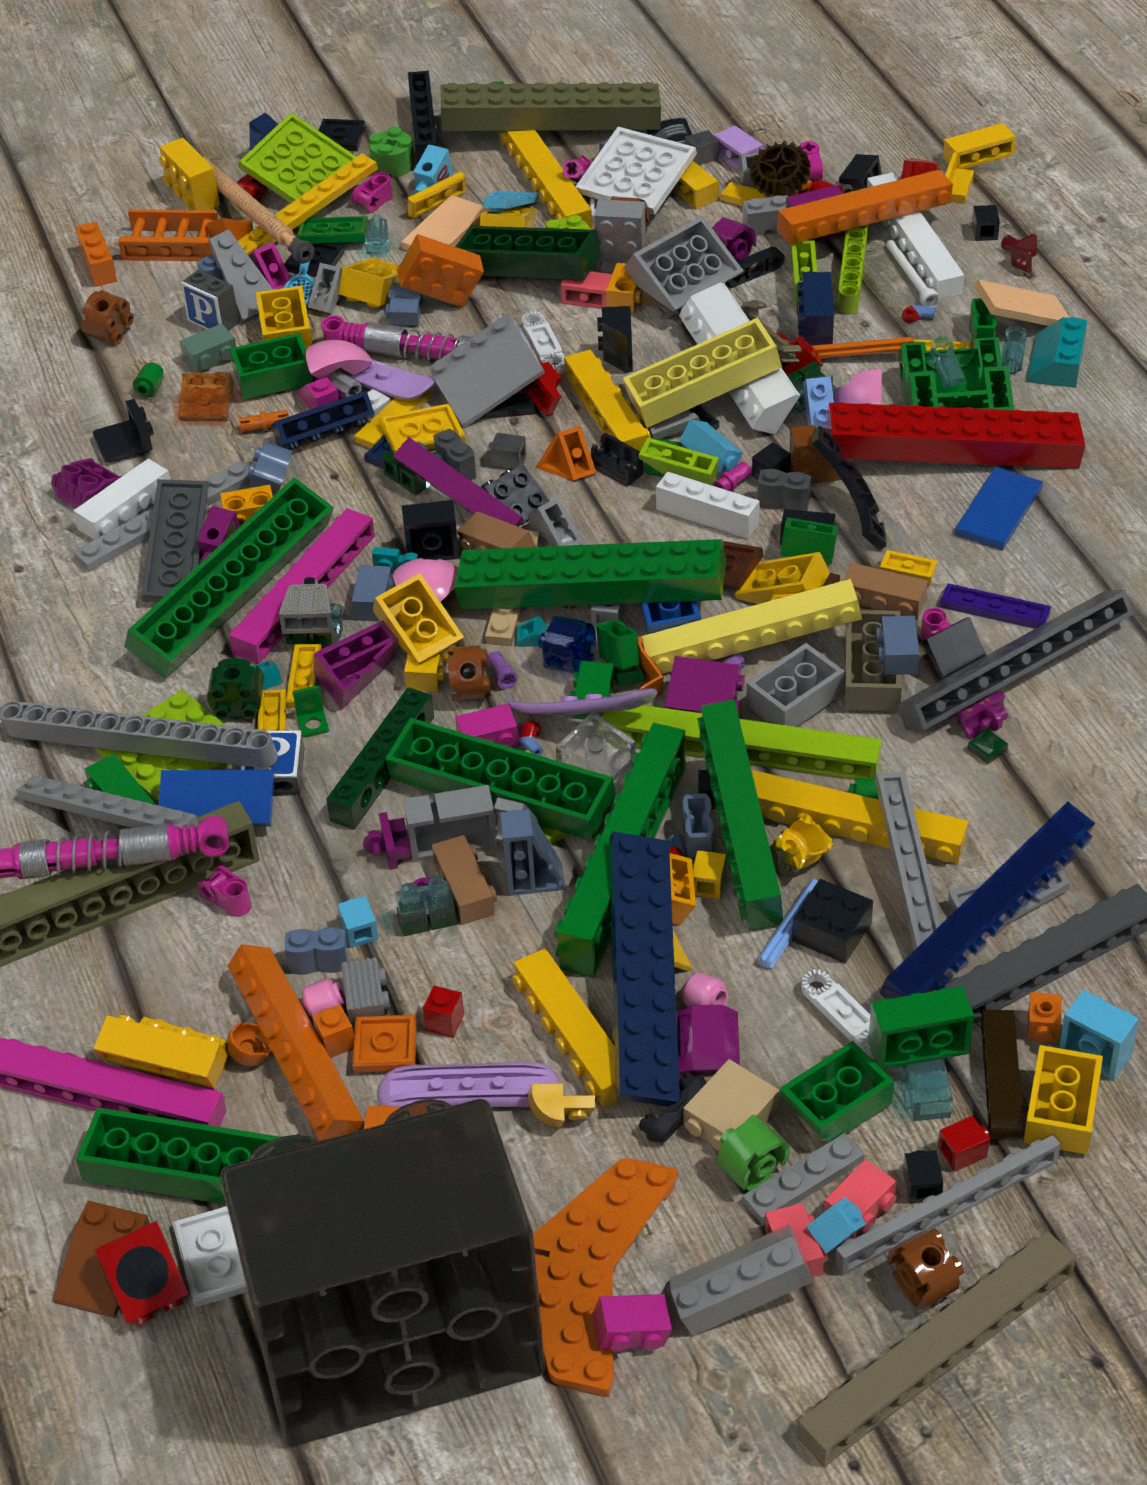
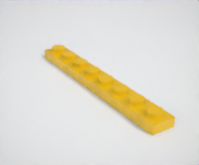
[238,153,378,255]

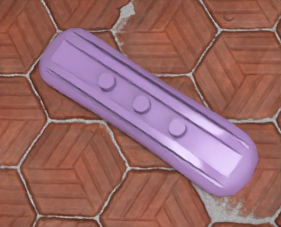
[340,359,435,401]
[507,688,658,716]
[378,1061,559,1109]

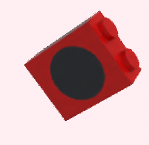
[93,1221,189,1326]

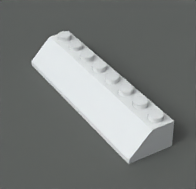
[679,282,800,434]

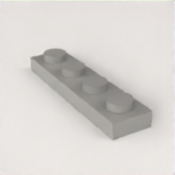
[743,1133,865,1225]

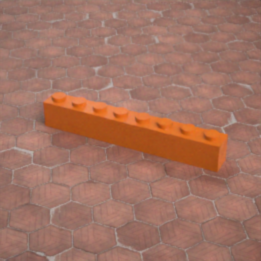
[776,170,953,245]
[227,944,365,1143]

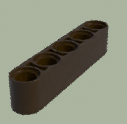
[981,1010,1023,1140]

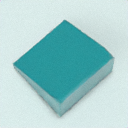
[516,616,549,647]
[252,660,282,690]

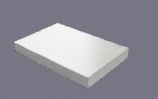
[172,1204,259,1308]

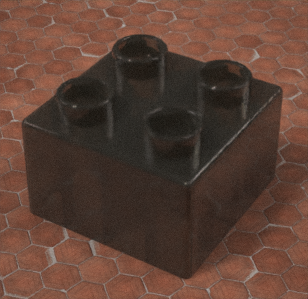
[220,1099,546,1447]

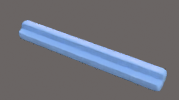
[759,879,818,969]

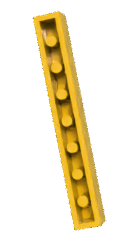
[499,130,592,229]
[751,770,969,865]

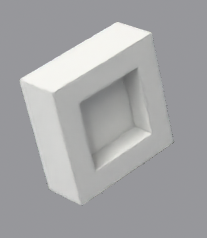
[368,389,391,417]

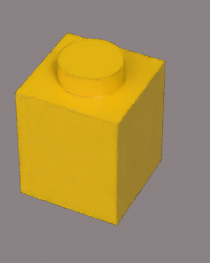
[693,850,726,899]

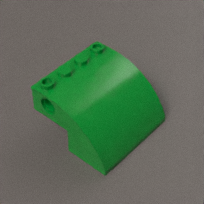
[898,337,1014,410]

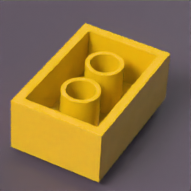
[159,137,220,210]
[256,286,312,350]
[1024,1045,1103,1155]

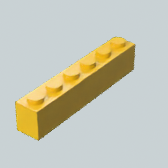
[564,349,651,451]
[512,948,619,1108]

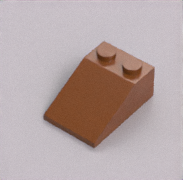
[53,1200,150,1318]

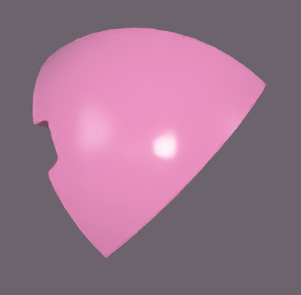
[306,340,374,379]
[833,369,882,405]
[393,558,459,602]

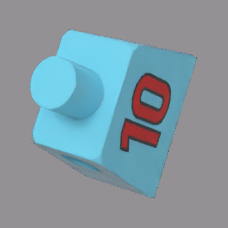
[413,144,454,194]

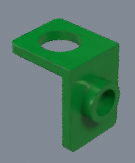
[293,685,329,738]

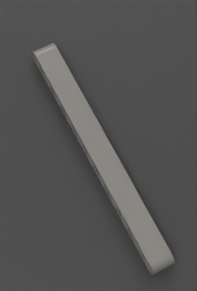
[0,701,278,768]

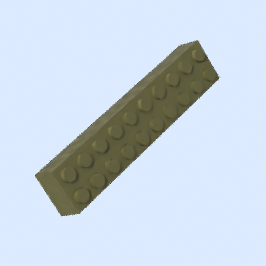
[441,82,661,131]
[0,801,260,967]

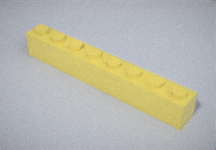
[642,579,862,674]

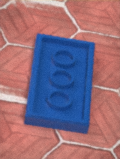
[955,467,1043,550]
[158,770,275,827]

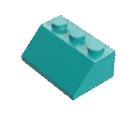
[1027,317,1087,388]

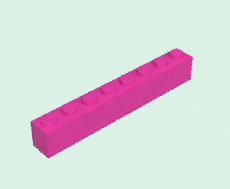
[229,508,375,664]
[0,1037,227,1127]

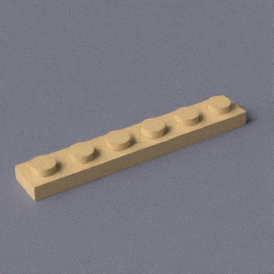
[485,530,540,646]

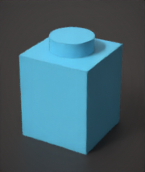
[337,896,379,948]
[806,1197,866,1254]

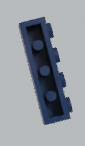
[270,391,375,450]

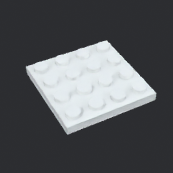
[575,127,697,215]

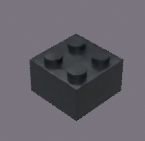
[401,500,459,560]
[792,879,873,964]

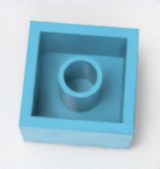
[1059,990,1139,1081]

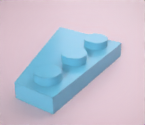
[484,190,537,212]

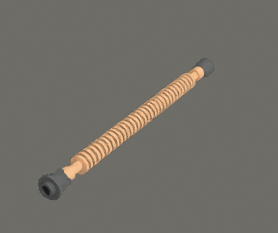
[189,143,315,264]

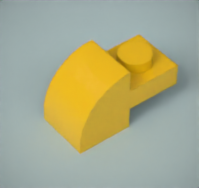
[528,1083,595,1128]

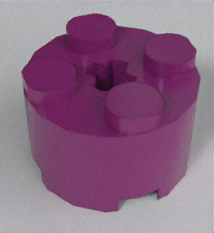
[712,217,756,261]

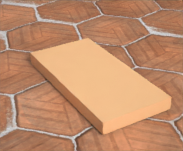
[401,195,488,250]
[974,279,1070,326]

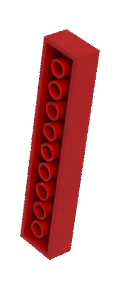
[825,402,1085,468]

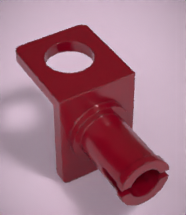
[1001,234,1037,273]

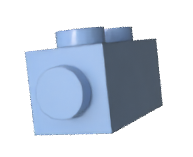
[803,376,834,429]

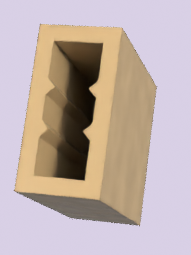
[683,1059,780,1151]

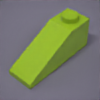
[639,437,719,486]

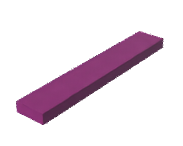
[393,437,524,527]

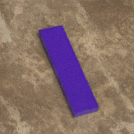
[940,583,1051,629]

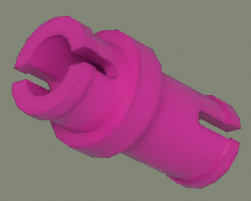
[714,461,752,491]

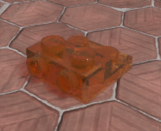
[178,372,234,421]

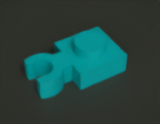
[372,547,418,575]

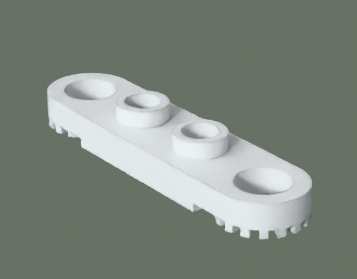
[522,311,565,375]
[801,969,874,1059]

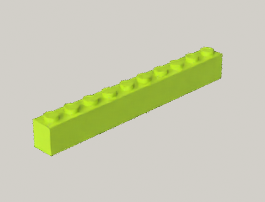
[600,705,882,779]

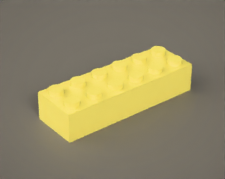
[623,318,782,428]

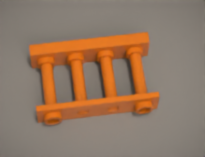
[118,209,219,261]

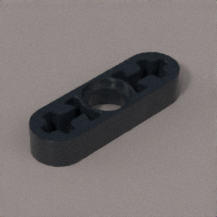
[727,247,785,287]

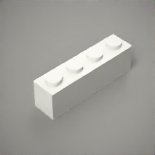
[73,459,170,540]
[656,472,760,539]

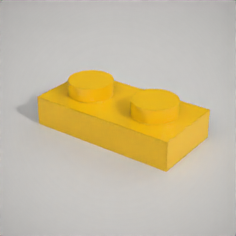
[880,550,938,585]

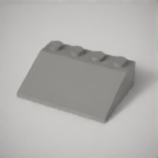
[624,216,743,312]
[429,313,545,428]

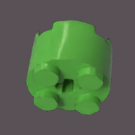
[369,127,415,177]
[715,1115,790,1191]

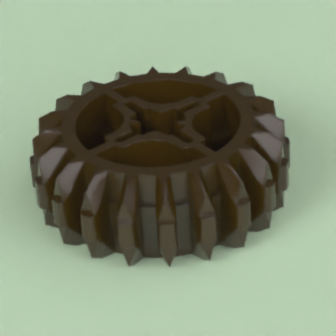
[750,140,811,198]

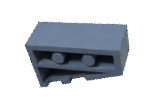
[500,809,566,896]

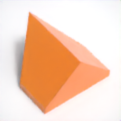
[207,218,254,241]
[535,425,596,481]

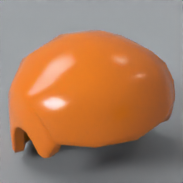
[226,1022,272,1067]

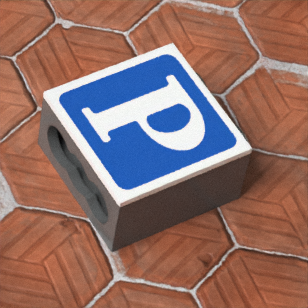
[181,270,239,331]
[241,730,305,794]

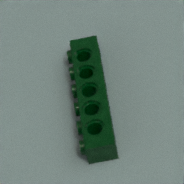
[326,687,434,830]

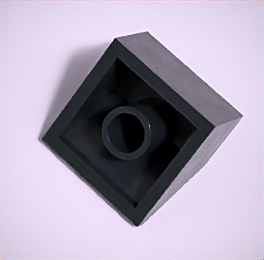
[597,306,633,373]

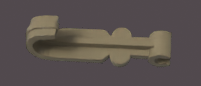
[741,300,801,363]

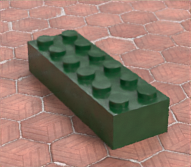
[455,226,601,281]

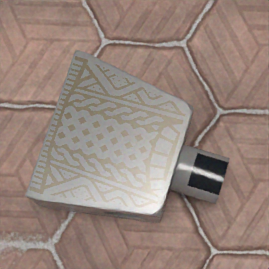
[279,577,333,634]

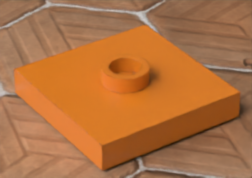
[353,1015,417,1073]

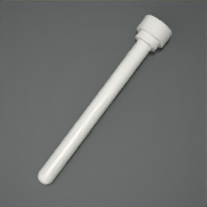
[886,240,941,308]

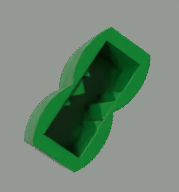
[969,298,997,347]
[596,620,640,671]

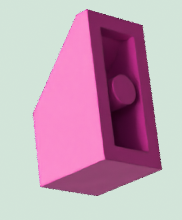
[248,242,290,290]
[297,377,339,410]

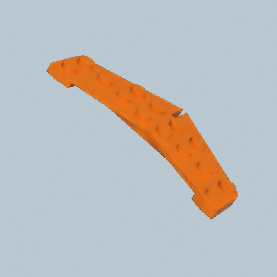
[519,1158,678,1397]

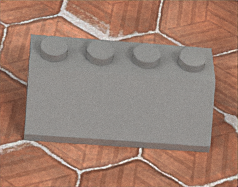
[670,1224,814,1336]

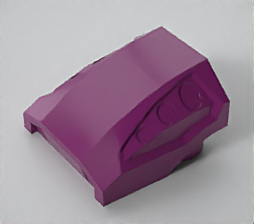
[51,458,122,508]
[677,1005,740,1078]

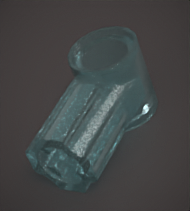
[365,215,390,254]
[1002,326,1027,375]
[928,336,965,388]

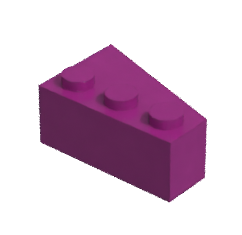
[313,620,398,710]

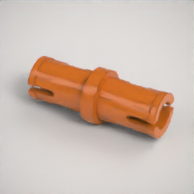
[239,409,289,433]

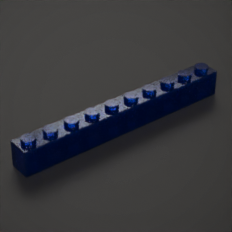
[879,801,1095,999]

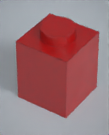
[422,985,464,1038]
[938,1115,990,1172]

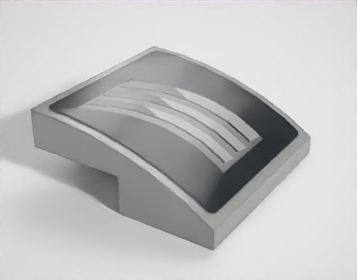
[644,117,694,144]

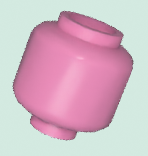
[682,972,728,1008]
[300,979,346,1019]

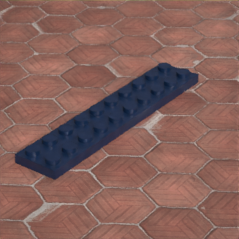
[609,831,680,1107]

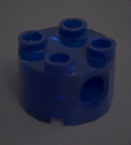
[538,615,597,674]

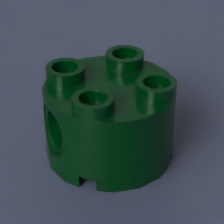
[207,658,264,720]

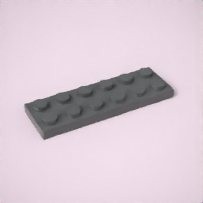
[142,479,209,602]

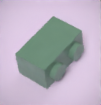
[180,324,236,374]

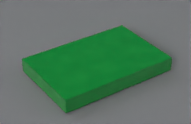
[297,216,369,244]

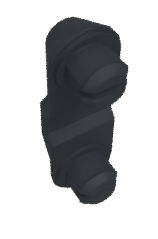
[639,1072,707,1142]

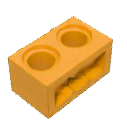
[606,262,642,313]
[220,485,273,526]

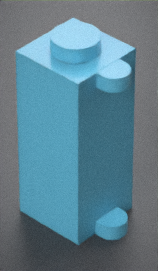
[679,419,743,478]

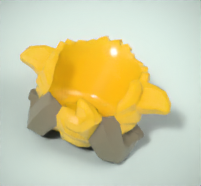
[773,814,834,876]

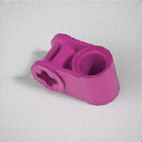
[799,141,823,180]
[351,172,393,212]
[197,865,252,916]

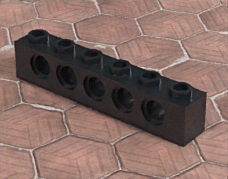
[408,70,437,164]

